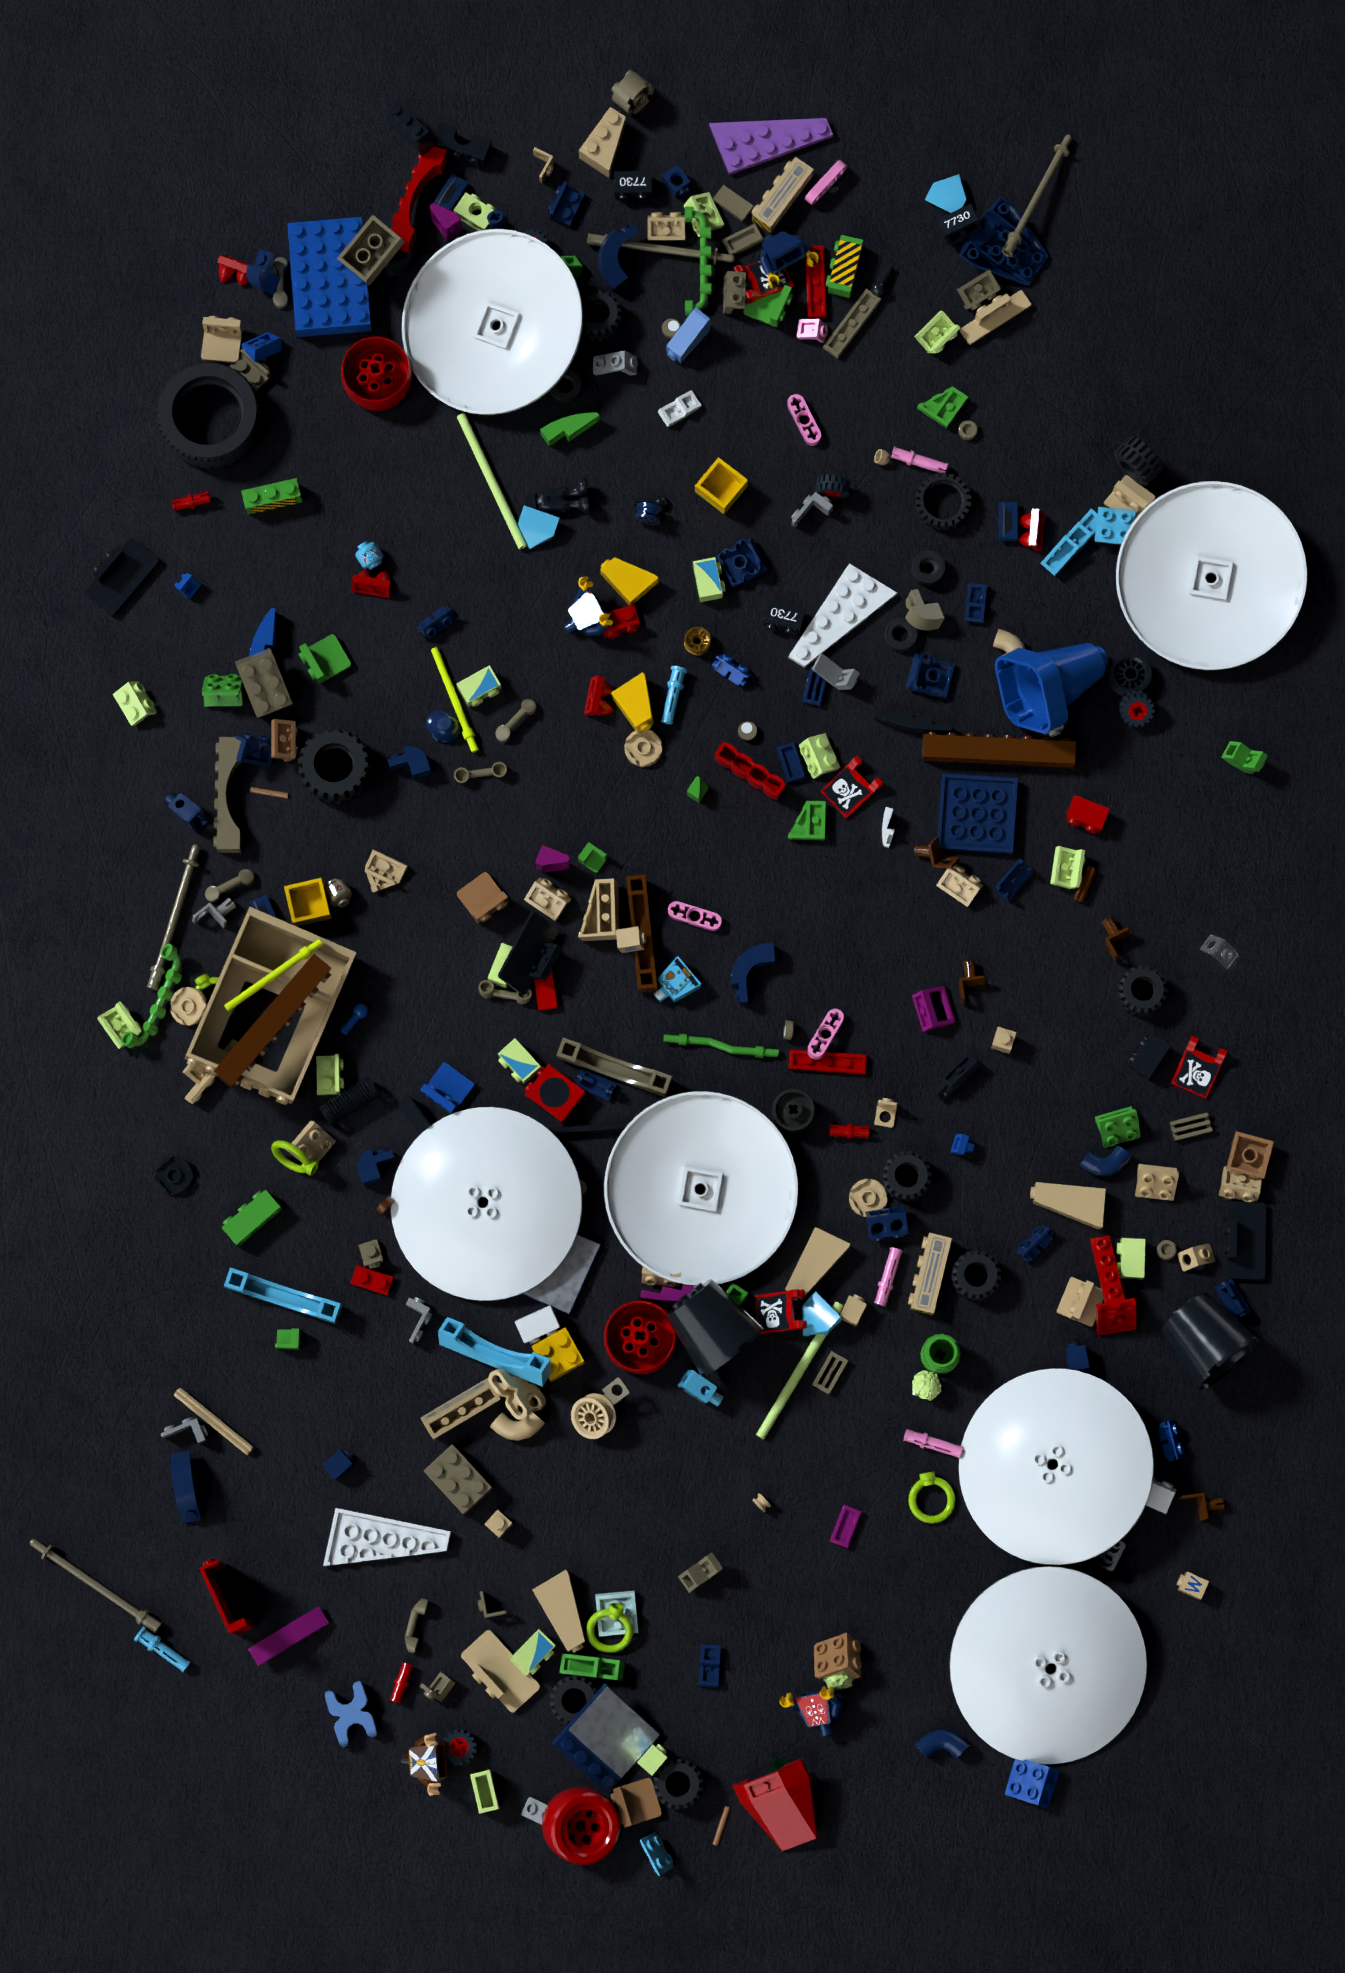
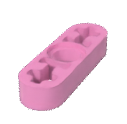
[805,160,847,206]
[787,394,821,446]
[668,901,722,931]
[808,1009,844,1060]

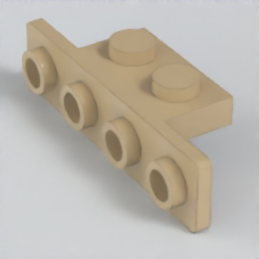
[960,290,1031,345]
[183,1039,238,1104]

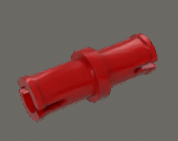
[172,491,211,512]
[829,1124,869,1139]
[390,1662,414,1704]

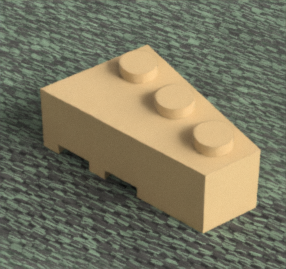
[579,107,626,178]
[578,878,620,941]

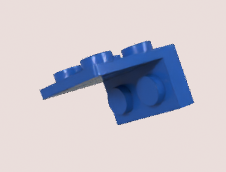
[420,1062,474,1114]
[1005,1759,1060,1809]

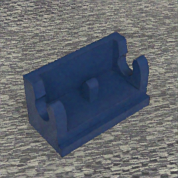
[994,858,1033,902]

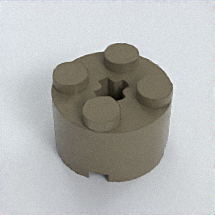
[611,70,654,116]

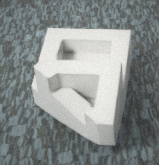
[882,807,894,848]

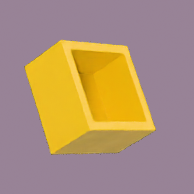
[695,457,748,514]
[284,878,332,927]
[531,1327,585,1382]

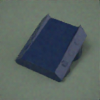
[716,537,769,588]
[905,653,955,699]

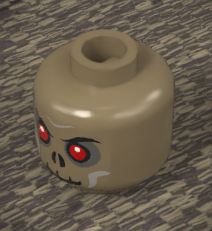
[325,878,352,908]

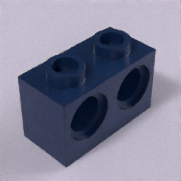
[865,1206,908,1241]

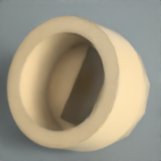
[874,449,890,465]

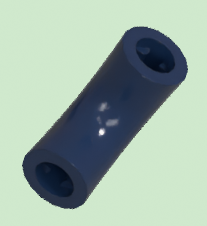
[1079,1146,1132,1176]
[914,1729,970,1759]

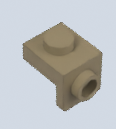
[420,1672,455,1702]

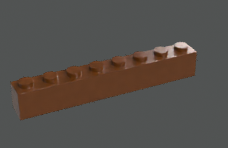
[922,732,1076,768]
[213,954,332,1088]

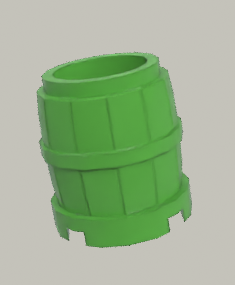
[920,1334,960,1375]

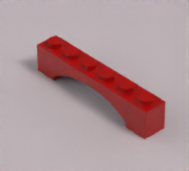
[391,146,448,253]

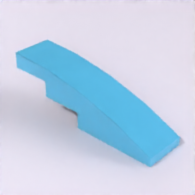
[1040,509,1097,576]

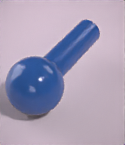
[341,1003,368,1035]

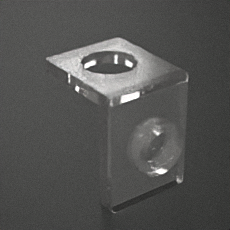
[1200,934,1238,969]

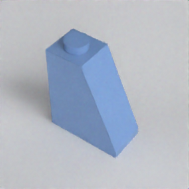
[666,307,710,363]

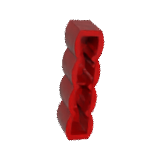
[715,742,786,800]

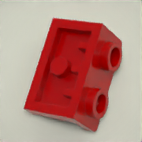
[603,604,641,638]

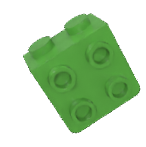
[743,285,793,328]
[298,634,351,684]

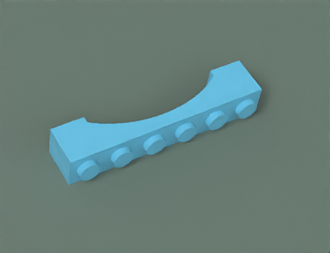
[224,1268,342,1324]
[438,1317,552,1387]

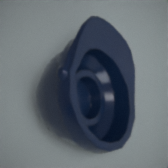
[426,710,461,743]

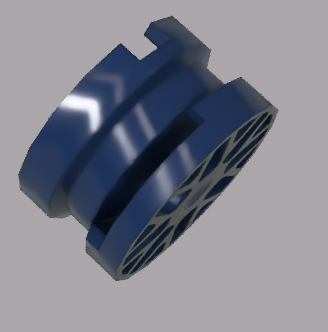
[635,502,663,525]

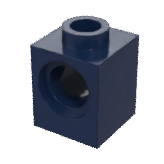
[662,165,690,198]
[1065,1342,1089,1371]
[322,1449,354,1481]

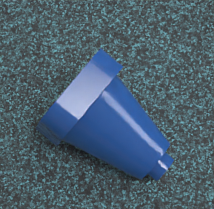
[995,643,1108,734]

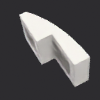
[658,390,701,427]

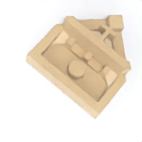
[365,850,408,892]

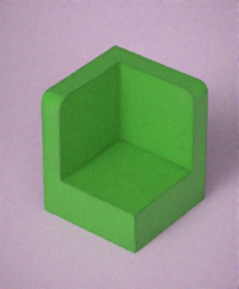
[578,842,608,873]
[275,1328,301,1350]

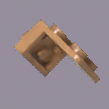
[457,872,509,924]
[814,1633,862,1679]
[610,1778,662,1828]

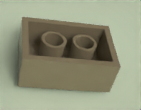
[337,215,405,286]
[235,648,292,718]
[424,1444,493,1515]

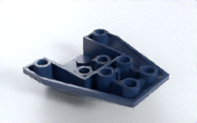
[959,196,1048,286]

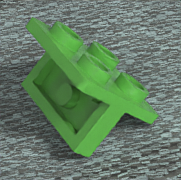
[202,674,243,707]
[1095,1106,1141,1148]

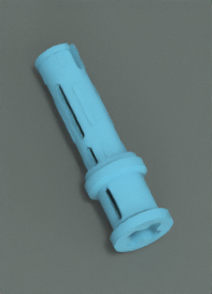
[661,666,687,725]
[134,1626,190,1672]

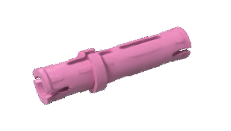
[891,446,948,474]
[874,1247,902,1306]
[903,1429,963,1458]

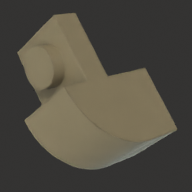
[905,589,944,630]
[678,1552,723,1593]

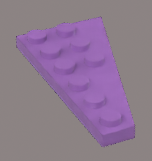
[709,118,833,175]

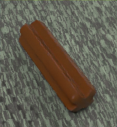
[1074,866,1096,903]

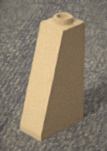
[1030,1182,1106,1229]
[785,1227,850,1301]
[533,1570,585,1653]

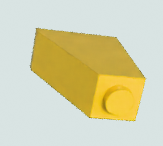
[600,557,659,606]
[611,672,654,734]

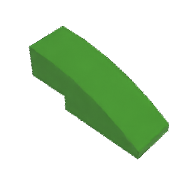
[540,413,600,446]
[560,1653,625,1681]

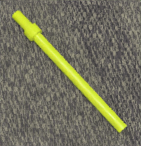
[431,647,479,753]
[224,939,323,1012]

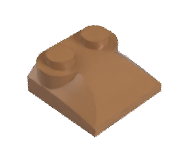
[1226,1131,1274,1179]

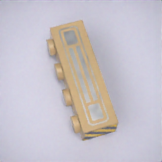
[752,157,814,233]
[908,1233,952,1315]
[421,1378,500,1439]

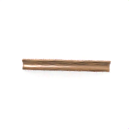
[250,787,289,799]
[713,1806,730,1846]

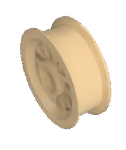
[571,1393,616,1439]

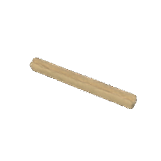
[174,1388,253,1455]

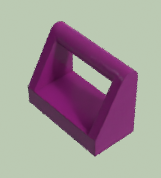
[430,203,463,242]
[535,845,571,873]
[912,986,956,1032]

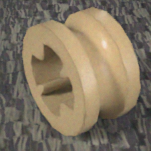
[752,1493,771,1512]

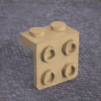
[201,316,242,363]

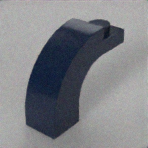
[598,224,639,290]
[731,942,775,1005]
[171,1450,201,1523]

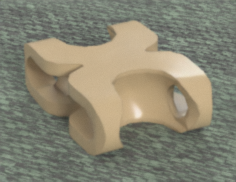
[488,1369,546,1420]

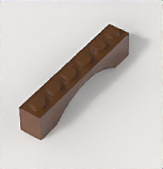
[626,874,657,993]

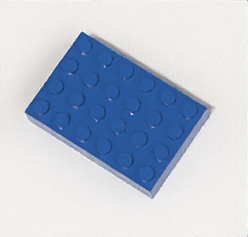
[287,217,372,337]

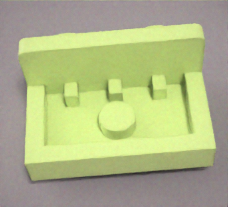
[914,311,960,353]
[113,681,157,726]
[799,733,840,779]
[1050,846,1085,889]
[97,1002,142,1049]

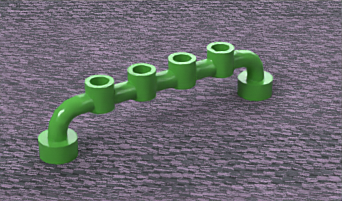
[685,207,711,315]
[122,944,182,1048]

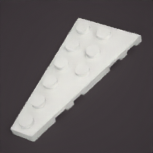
[788,563,897,668]
[323,1508,451,1566]

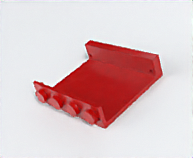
[199,1558,255,1636]

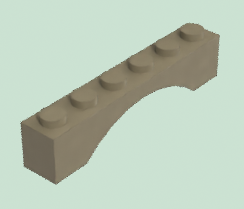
[213,737,242,853]
[556,1037,672,1097]

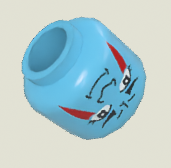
[355,541,383,570]

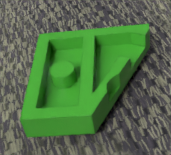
[917,386,968,428]
[788,801,826,840]

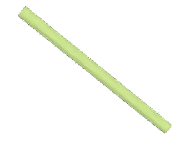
[457,413,527,550]
[756,1301,844,1440]

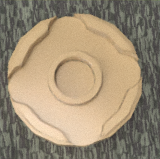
[625,730,662,767]
[170,987,207,1025]
[849,1179,887,1217]

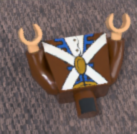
[401,1733,448,1795]

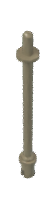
[1002,134,1072,257]
[587,233,735,265]
[147,844,199,991]
[30,1539,162,1633]

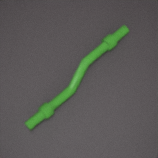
[663,1034,779,1058]

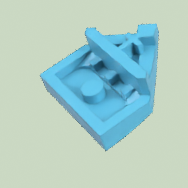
[925,174,967,213]
[518,506,560,549]
[802,1292,843,1336]

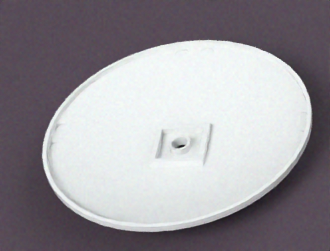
[402,229,583,415]
[1116,481,1307,670]
[604,1092,798,1286]
[391,1107,582,1301]
[959,1369,1154,1565]
[950,1567,1147,1764]

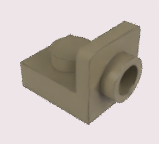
[358,1239,384,1269]

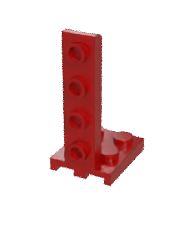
[1090,1236,1136,1336]

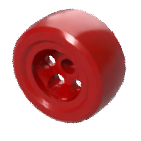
[341,337,412,411]
[603,1300,677,1375]
[542,1787,620,1865]

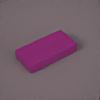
[830,1505,862,1548]

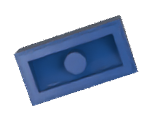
[242,332,282,362]

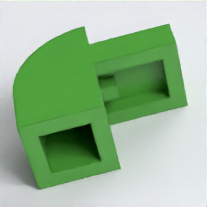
[1221,741,1268,774]

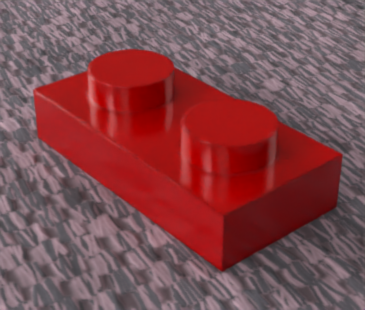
[350,1265,394,1296]

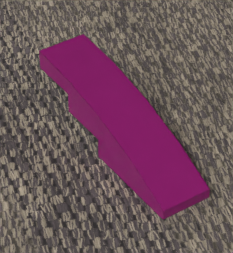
[640,1284,695,1303]
[248,1606,329,1666]

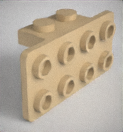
[461,1630,540,1712]

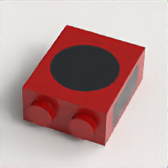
[525,1064,585,1124]

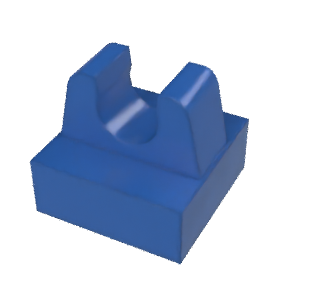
[175,573,201,600]
[950,1134,975,1155]

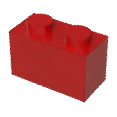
[1065,795,1110,834]

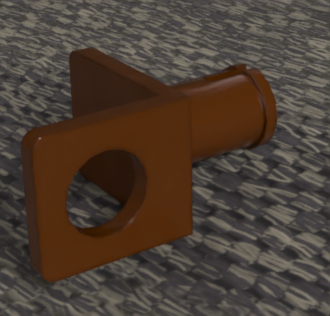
[914,836,959,869]
[1102,917,1129,962]
[959,960,985,1005]
[1178,1493,1224,1521]

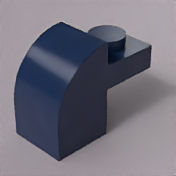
[246,249,280,295]
[388,746,431,779]
[358,1148,395,1186]

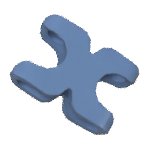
[325,1681,377,1747]

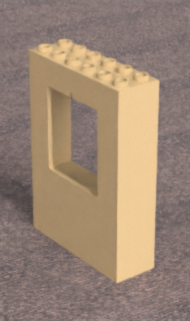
[184,907,356,1105]

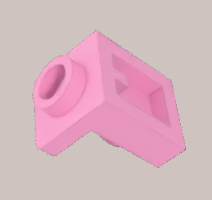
[797,319,828,342]

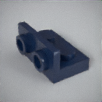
[548,181,585,228]
[236,733,273,766]

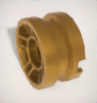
[684,627,711,656]

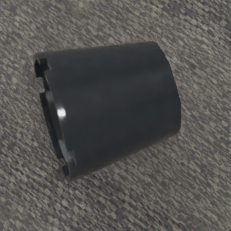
[666,1279,763,1377]
[1162,1292,1260,1391]

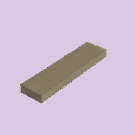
[823,288,882,359]

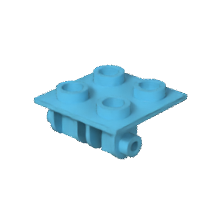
[1094,507,1136,545]
[640,1831,674,1876]

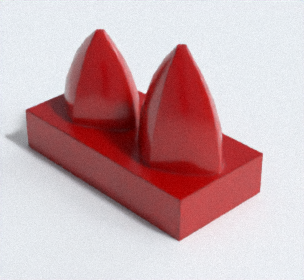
[217,254,254,286]
[1018,509,1045,551]
[352,570,391,598]
[584,675,614,716]

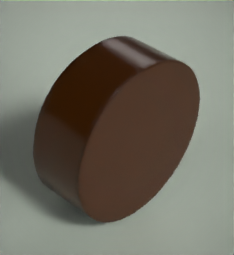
[376,1196,394,1215]

